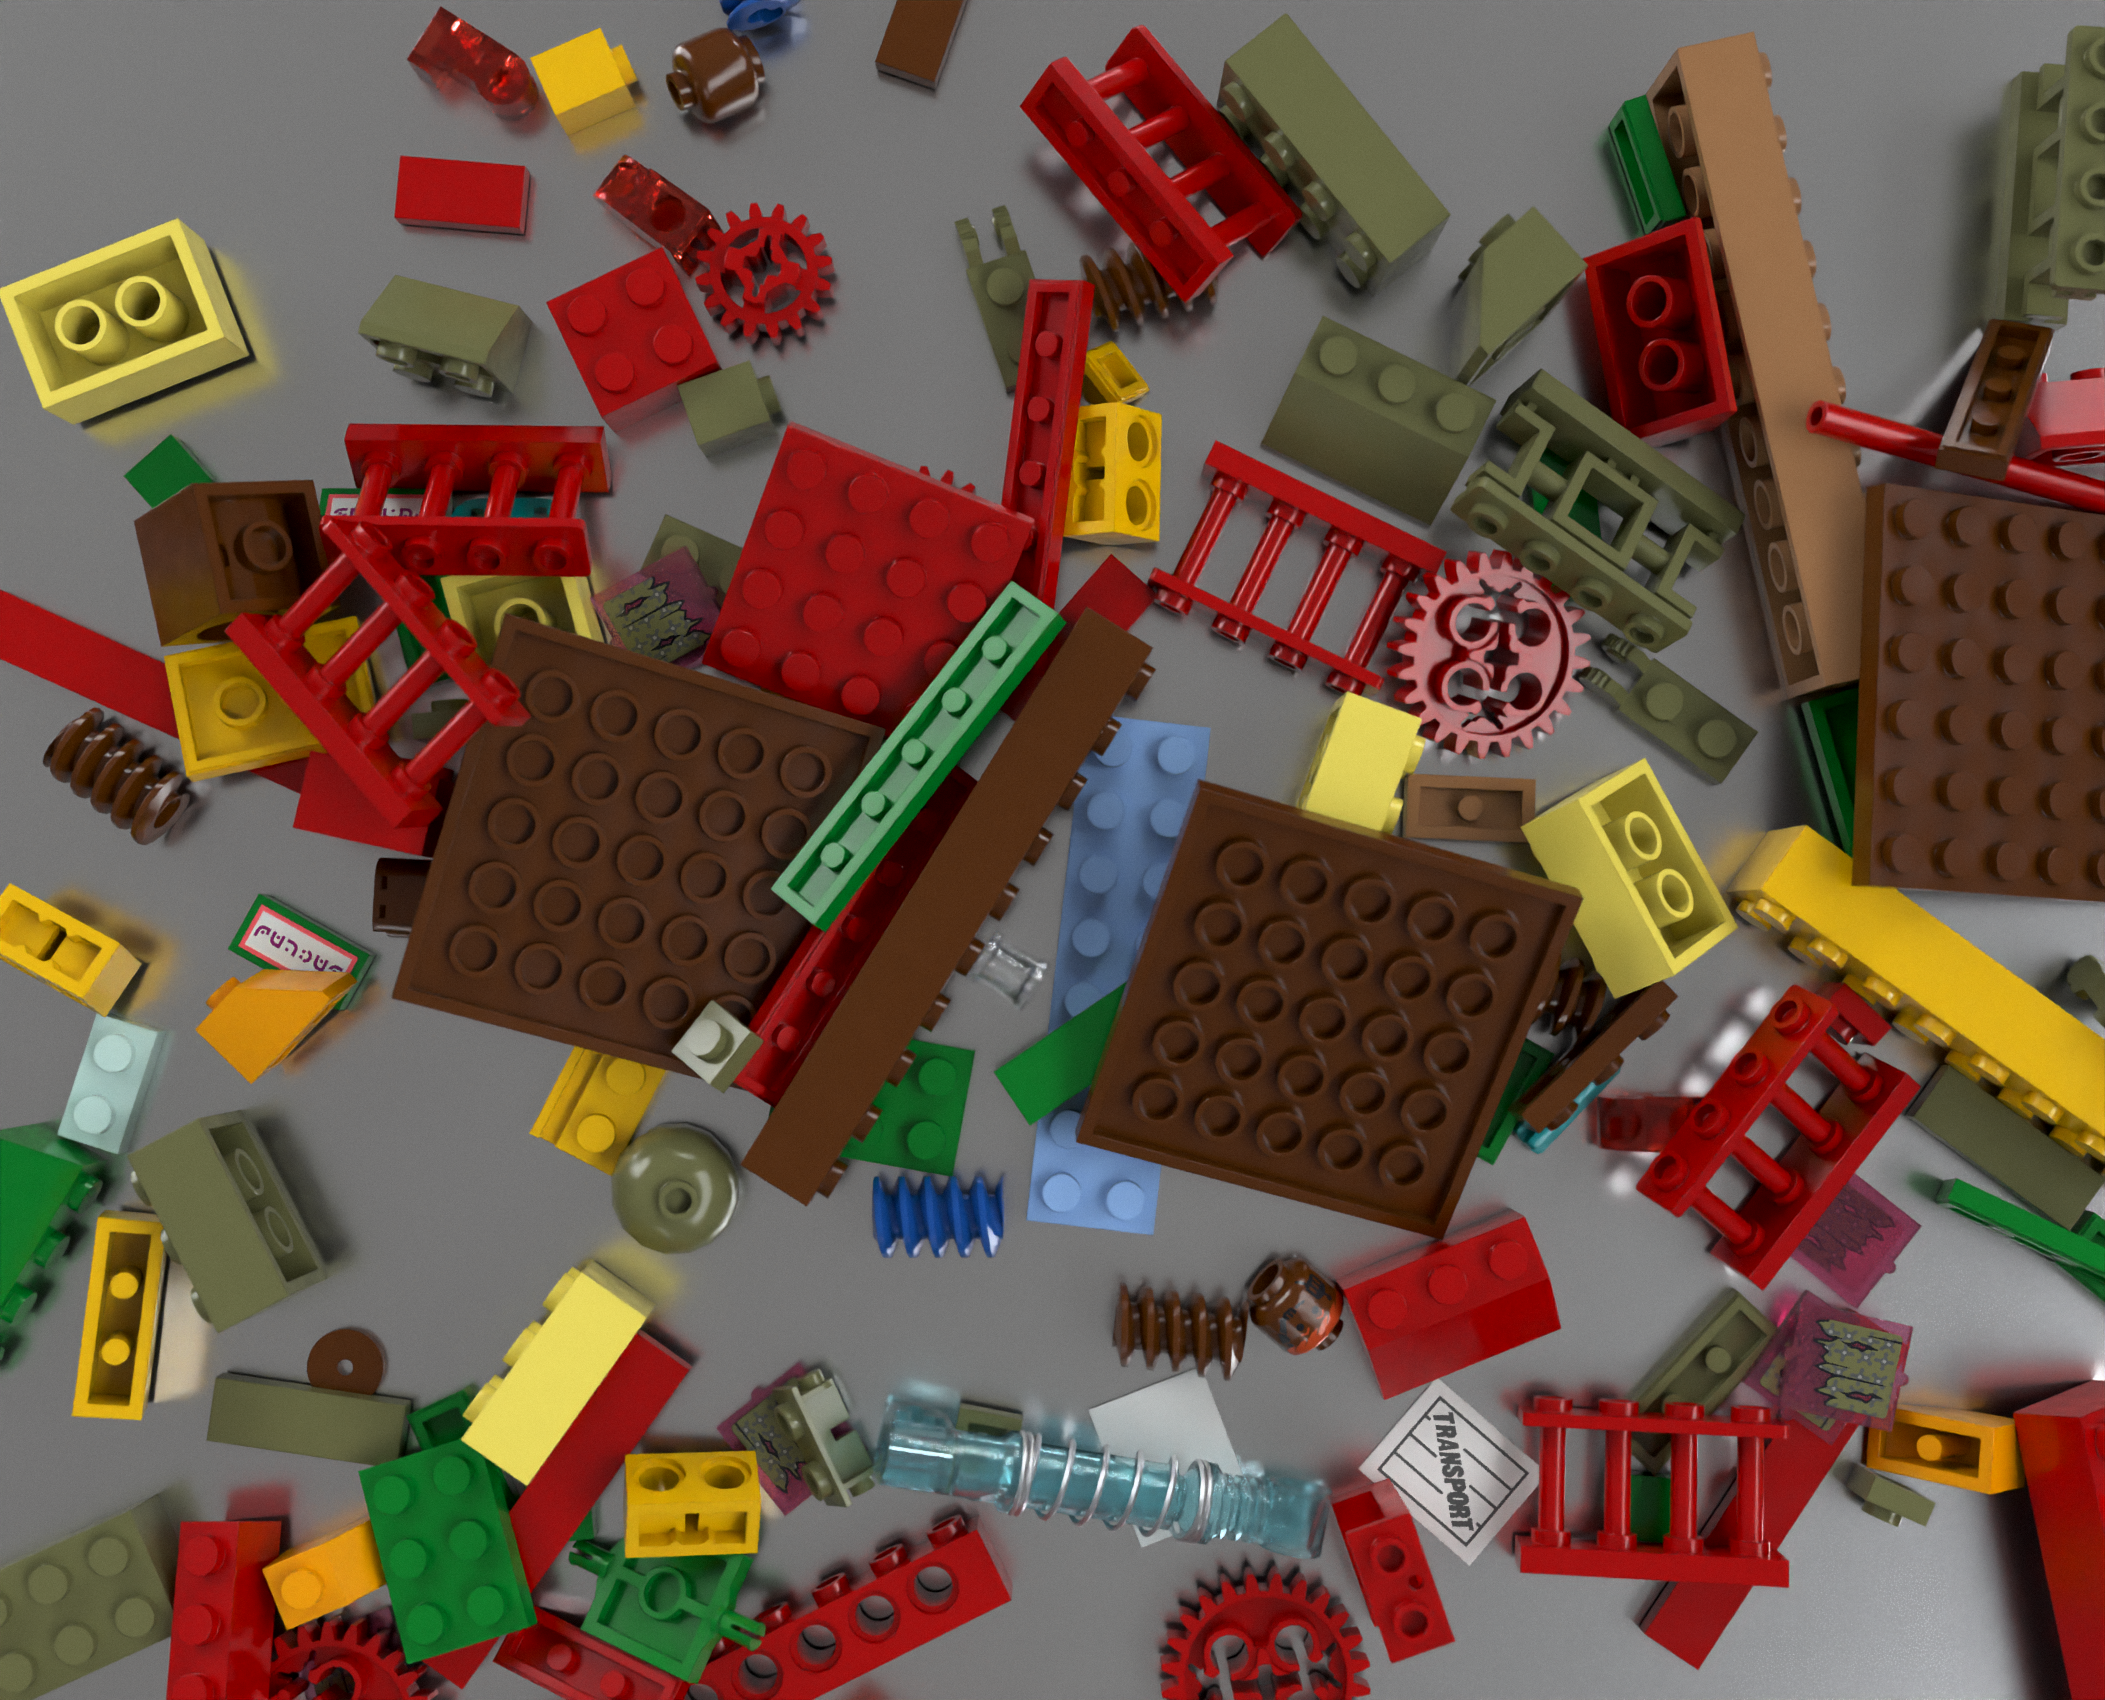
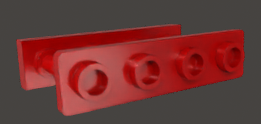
[1019,25,1302,303]
[319,423,612,577]
[1147,440,1447,696]
[225,518,531,829]
[1636,985,1921,1291]
[1515,1395,1789,1588]

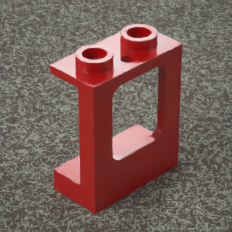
[1329,1478,1455,1664]

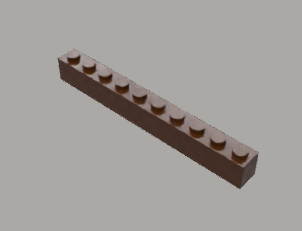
[740,607,1156,1207]

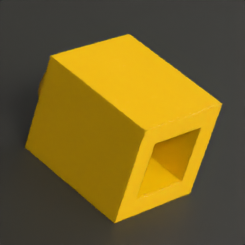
[530,28,638,136]

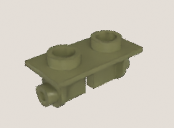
[772,1368,876,1507]

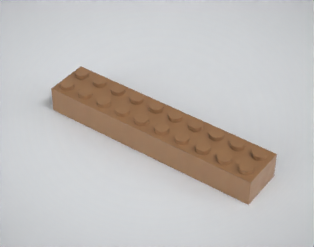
[1647,31,1866,699]

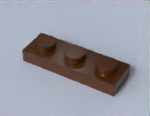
[1507,980,1679,1133]

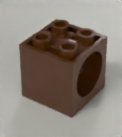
[134,480,341,647]

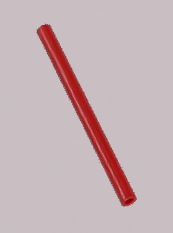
[1806,400,2105,515]

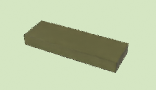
[1905,1064,2105,1231]
[1629,1288,1785,1475]
[206,1372,412,1466]

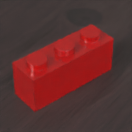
[166,1521,281,1700]

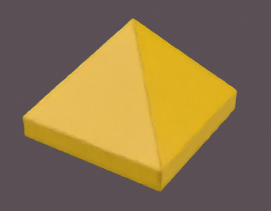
[1082,341,1150,404]

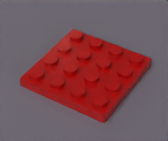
[701,421,1034,737]

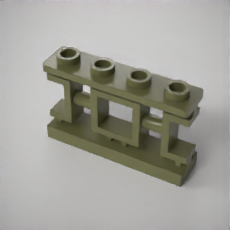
[1995,25,2105,331]
[1450,368,1746,653]

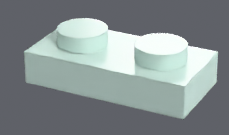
[57,1013,166,1154]

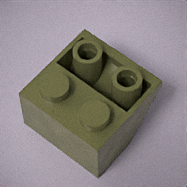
[358,275,532,398]

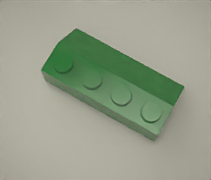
[0,1122,108,1361]

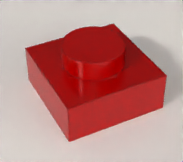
[1815,982,1892,1046]

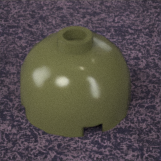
[611,1123,739,1254]

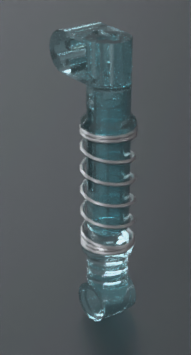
[872,1402,1332,1559]

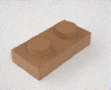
[1402,774,1536,844]

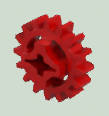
[695,203,835,345]

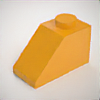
[195,969,358,1084]
[1866,1403,2025,1494]
[262,1516,387,1630]

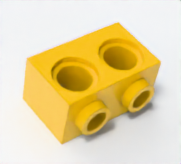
[1063,402,1162,546]
[0,883,142,1017]
[623,1451,761,1558]

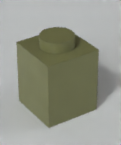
[677,360,782,458]

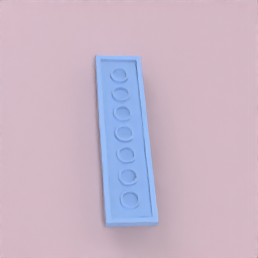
[1026,717,1211,1235]

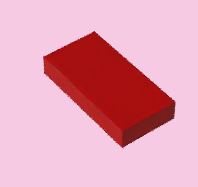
[394,156,530,234]

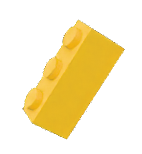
[72,1210,167,1420]

